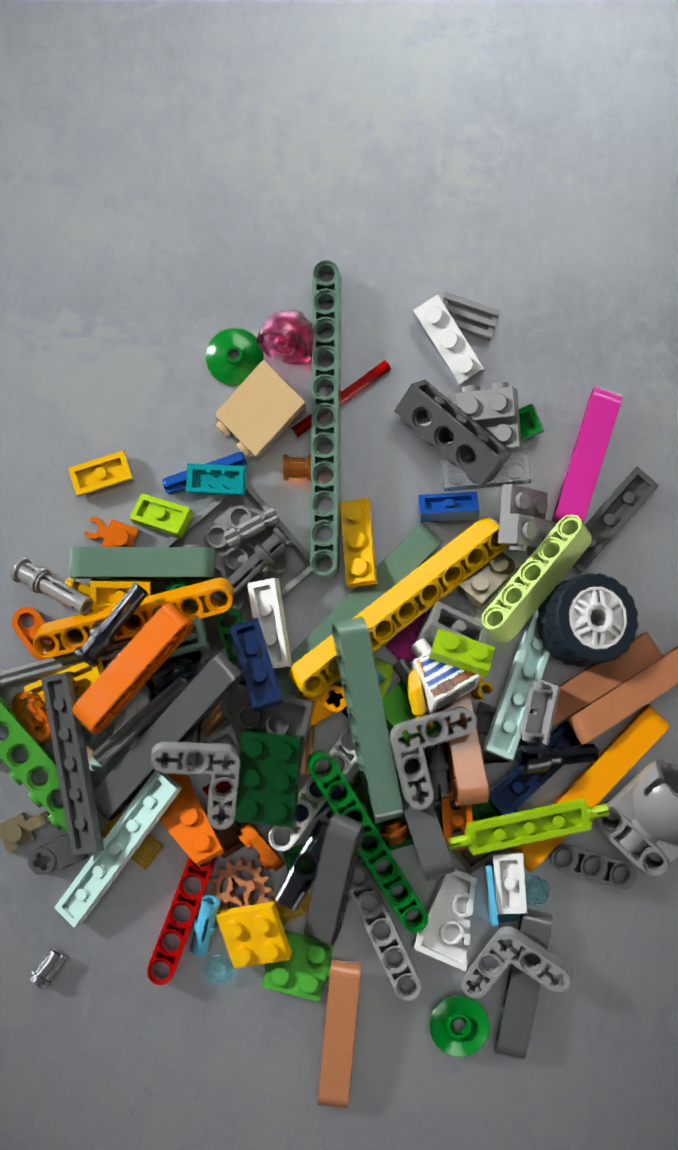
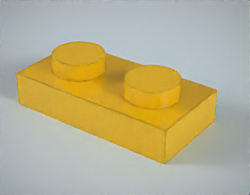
[68,450,133,497]
[90,578,151,610]

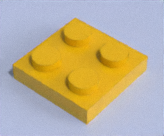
[216,901,292,968]

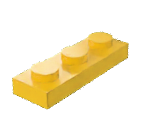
[340,498,378,588]

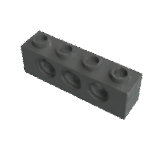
[394,379,512,486]

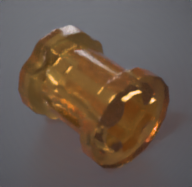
[283,454,311,481]

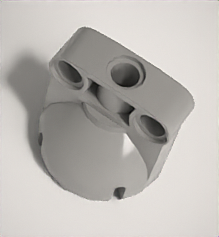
[597,758,678,876]

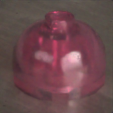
[256,309,315,365]

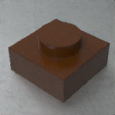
[214,819,245,859]

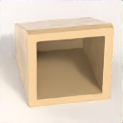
[214,360,306,460]

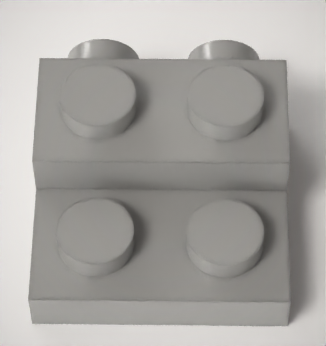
[455,382,522,453]
[498,484,555,555]

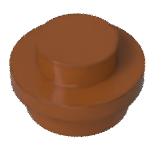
[379,819,409,845]

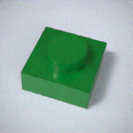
[519,403,545,442]

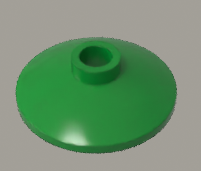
[206,328,264,386]
[429,996,489,1057]

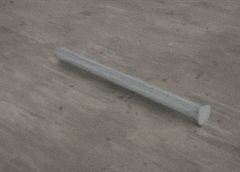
[0,628,194,688]

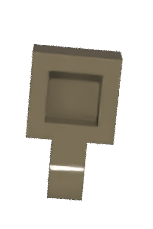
[0,811,51,853]

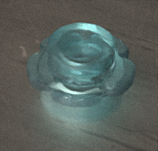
[525,876,550,905]
[204,955,233,985]

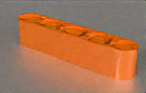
[72,603,193,734]

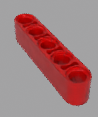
[147,856,218,985]

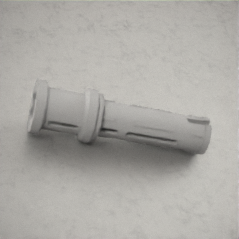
[11,557,93,615]

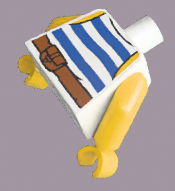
[408,638,493,733]

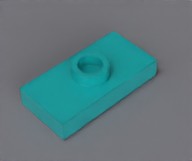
[186,463,247,495]

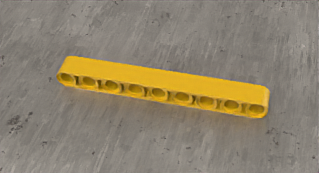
[289,517,508,698]

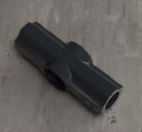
[274,819,329,911]

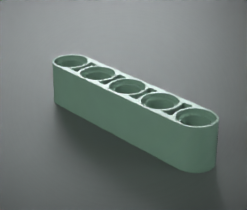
[70,547,215,579]

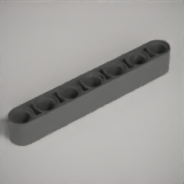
[94,652,244,822]

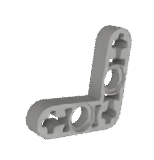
[390,706,477,810]
[151,742,240,830]
[461,926,573,999]

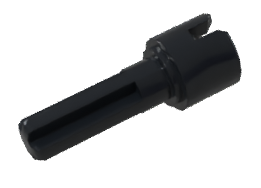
[515,743,599,776]

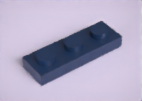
[229,618,283,712]

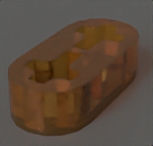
[12,691,52,740]

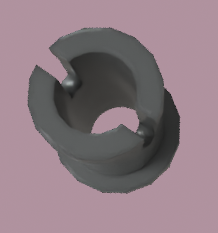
[30,949,66,989]

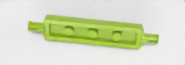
[448,798,610,855]

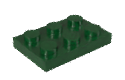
[235,730,303,828]

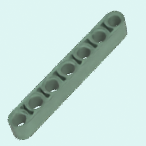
[332,617,403,824]

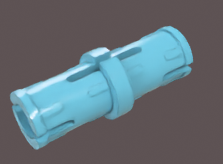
[190,895,220,956]

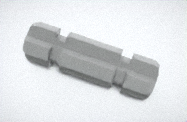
[224,508,280,547]

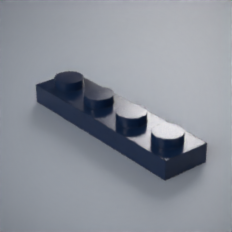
[488,720,588,816]

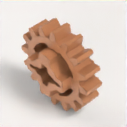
[208,858,274,914]

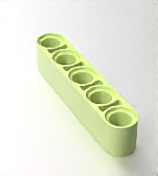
[482,514,592,643]

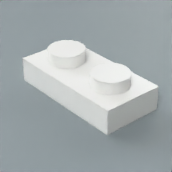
[493,851,527,915]

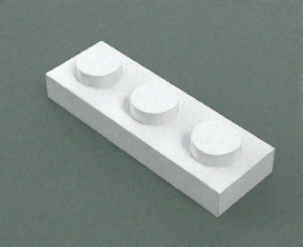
[413,294,484,384]
[247,578,292,670]

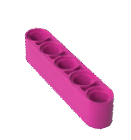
[552,386,623,523]

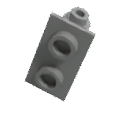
[520,679,560,745]

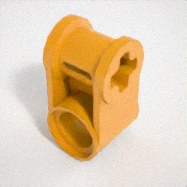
[300,683,346,727]

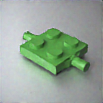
[262,930,334,1002]

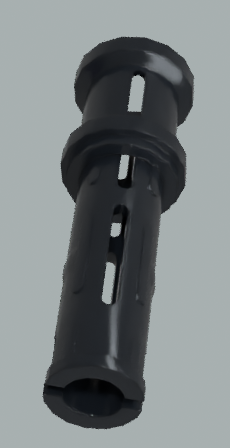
[74,582,149,667]

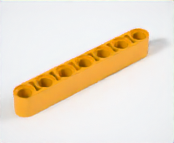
[32,578,234,658]
[508,704,671,872]

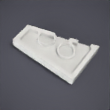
[411,868,476,972]

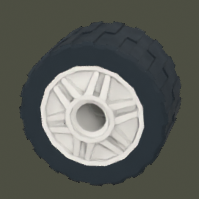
[537,573,638,667]

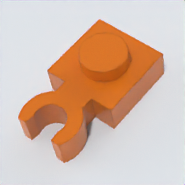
[84,517,140,547]

